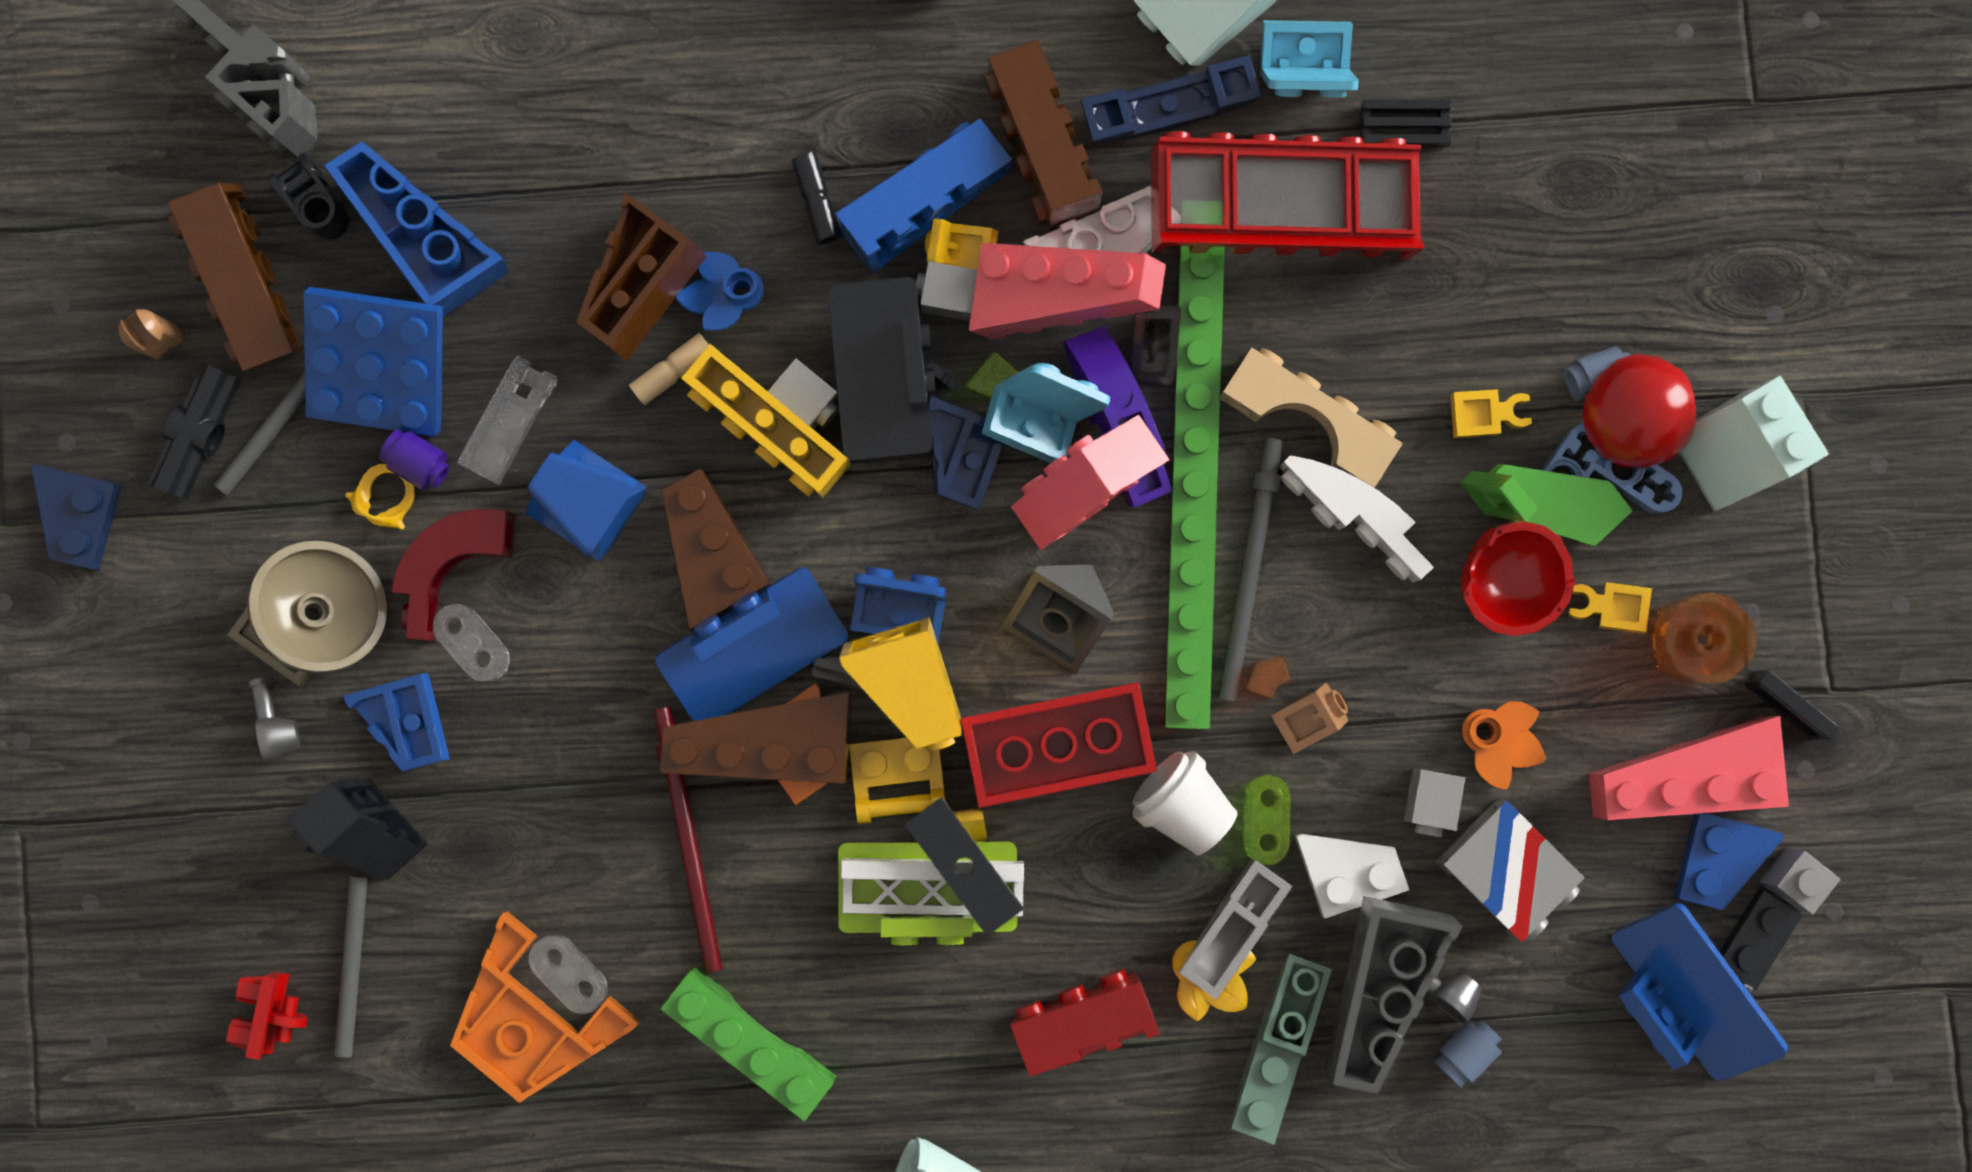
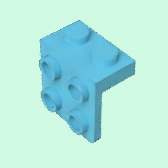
[1260,20,1359,98]
[982,363,1110,463]

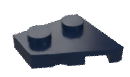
[928,396,1003,510]

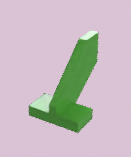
[1459,464,1632,546]

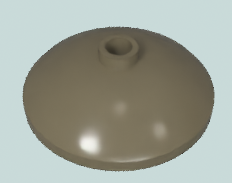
[247,541,387,673]

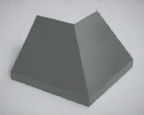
[1001,565,1114,674]

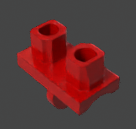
[226,971,308,1060]

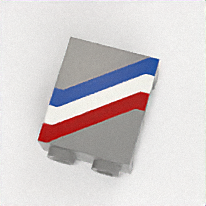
[1435,799,1585,942]

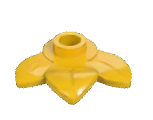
[1172,940,1256,1021]

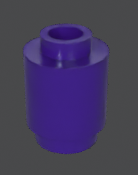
[379,429,450,491]

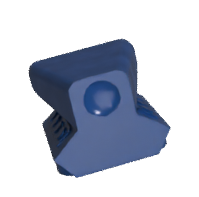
[525,440,647,561]

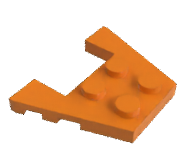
[450,911,641,1103]

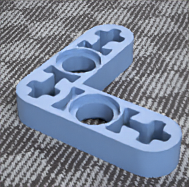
[1542,423,1682,514]

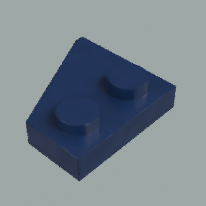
[31,464,122,570]

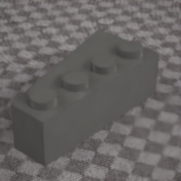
[1324,896,1463,1094]

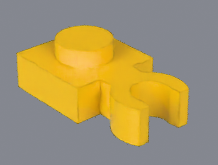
[1450,389,1532,438]
[1568,582,1652,634]

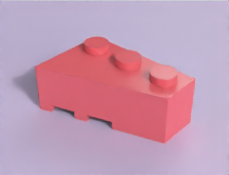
[1011,415,1169,550]

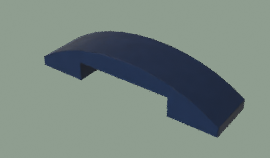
[1080,55,1262,143]

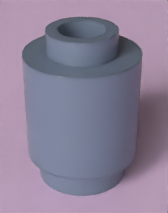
[1564,346,1630,401]
[1434,1020,1502,1088]

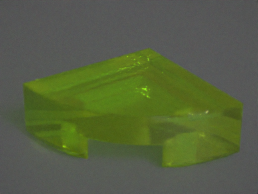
[966,352,1018,397]

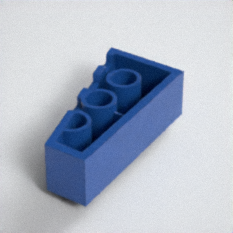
[324,141,509,317]

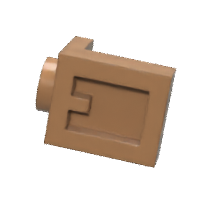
[1271,683,1348,754]

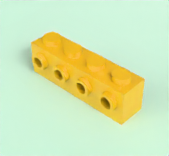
[681,344,851,498]

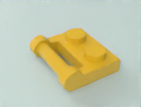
[849,738,946,824]

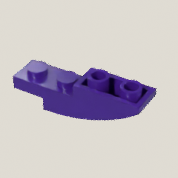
[1063,326,1173,507]

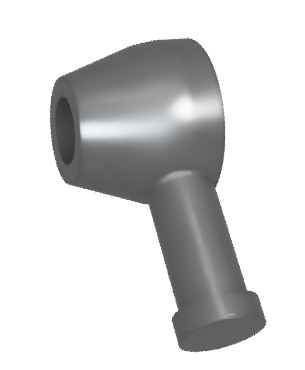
[248,677,300,763]
[1427,972,1481,1024]

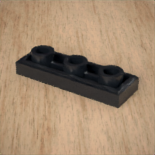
[905,797,1024,936]

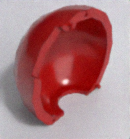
[1582,354,1696,469]
[1461,521,1576,636]

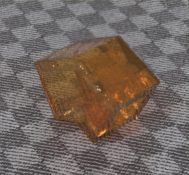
[1244,655,1291,699]

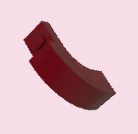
[392,509,516,641]

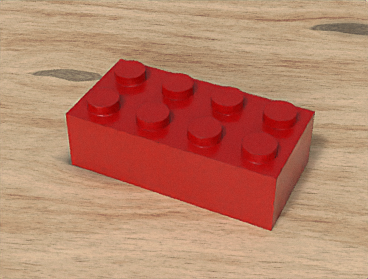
[961,682,1157,808]

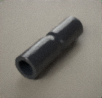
[792,153,842,245]

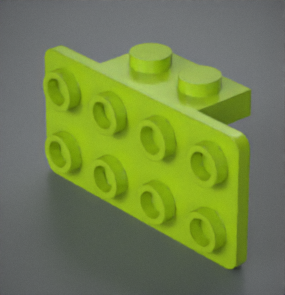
[838,841,1018,945]

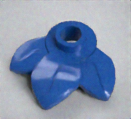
[676,252,764,331]

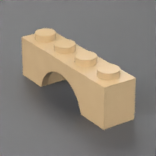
[1220,348,1403,488]

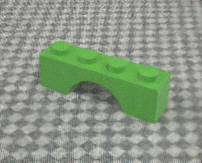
[661,967,836,1122]

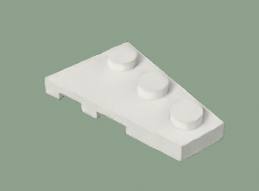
[1023,186,1181,253]

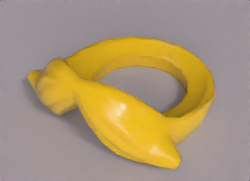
[345,464,415,530]

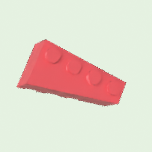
[969,243,1166,340]
[1589,716,1789,820]

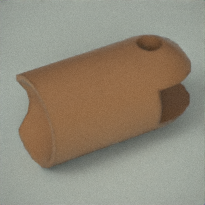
[118,309,184,360]

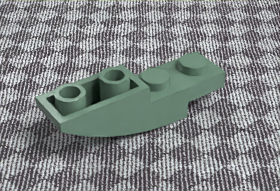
[1228,954,1332,1145]

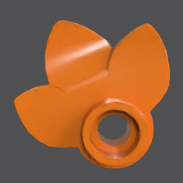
[1462,701,1546,790]

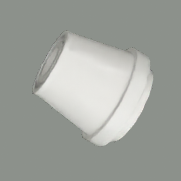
[1133,751,1237,855]

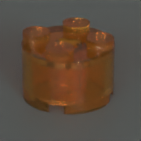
[1650,593,1757,684]

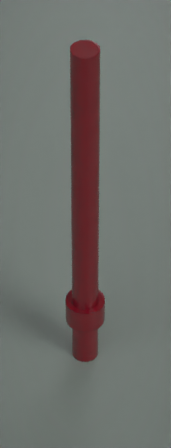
[653,706,723,973]

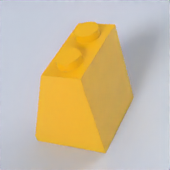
[839,617,961,751]

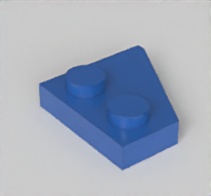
[343,673,450,771]
[1674,813,1784,910]

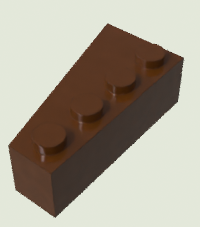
[983,39,1103,231]
[168,183,303,371]
[660,692,852,784]

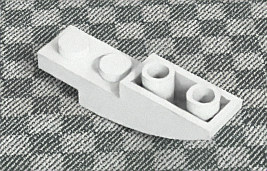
[1279,456,1434,582]

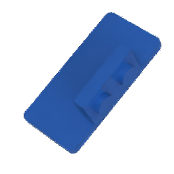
[655,567,848,721]
[1612,903,1788,1081]

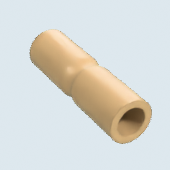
[629,333,709,406]

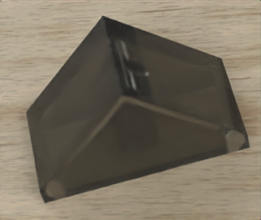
[1130,306,1181,385]

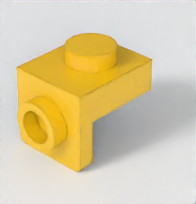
[925,218,998,270]

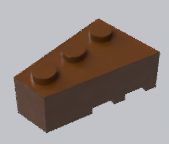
[576,192,707,361]
[662,468,771,631]

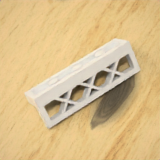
[841,858,1024,916]

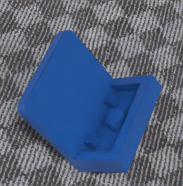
[850,567,947,645]

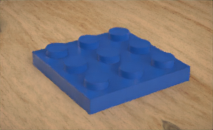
[304,287,443,436]

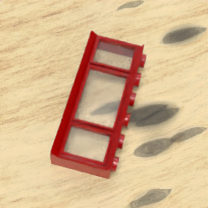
[1151,131,1425,260]

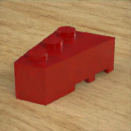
[1010,968,1161,1077]

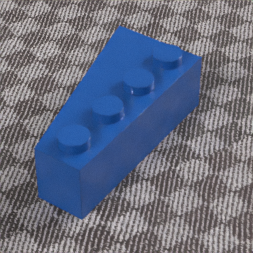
[835,118,1012,274]

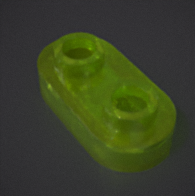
[1243,775,1291,865]

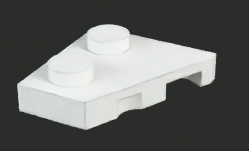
[1294,833,1409,919]

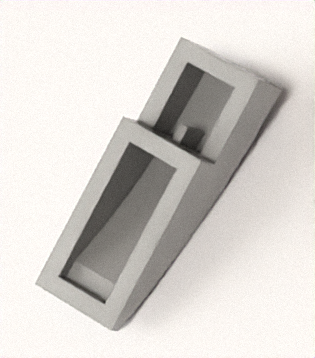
[1178,858,1293,999]

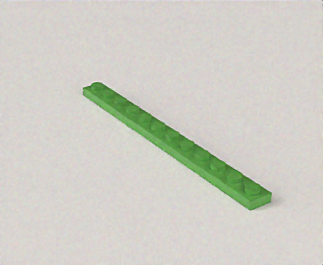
[1164,200,1225,729]

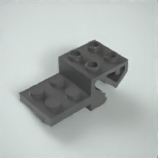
[171,0,318,158]

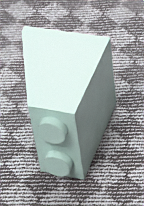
[1133,0,1278,66]
[1678,376,1829,512]

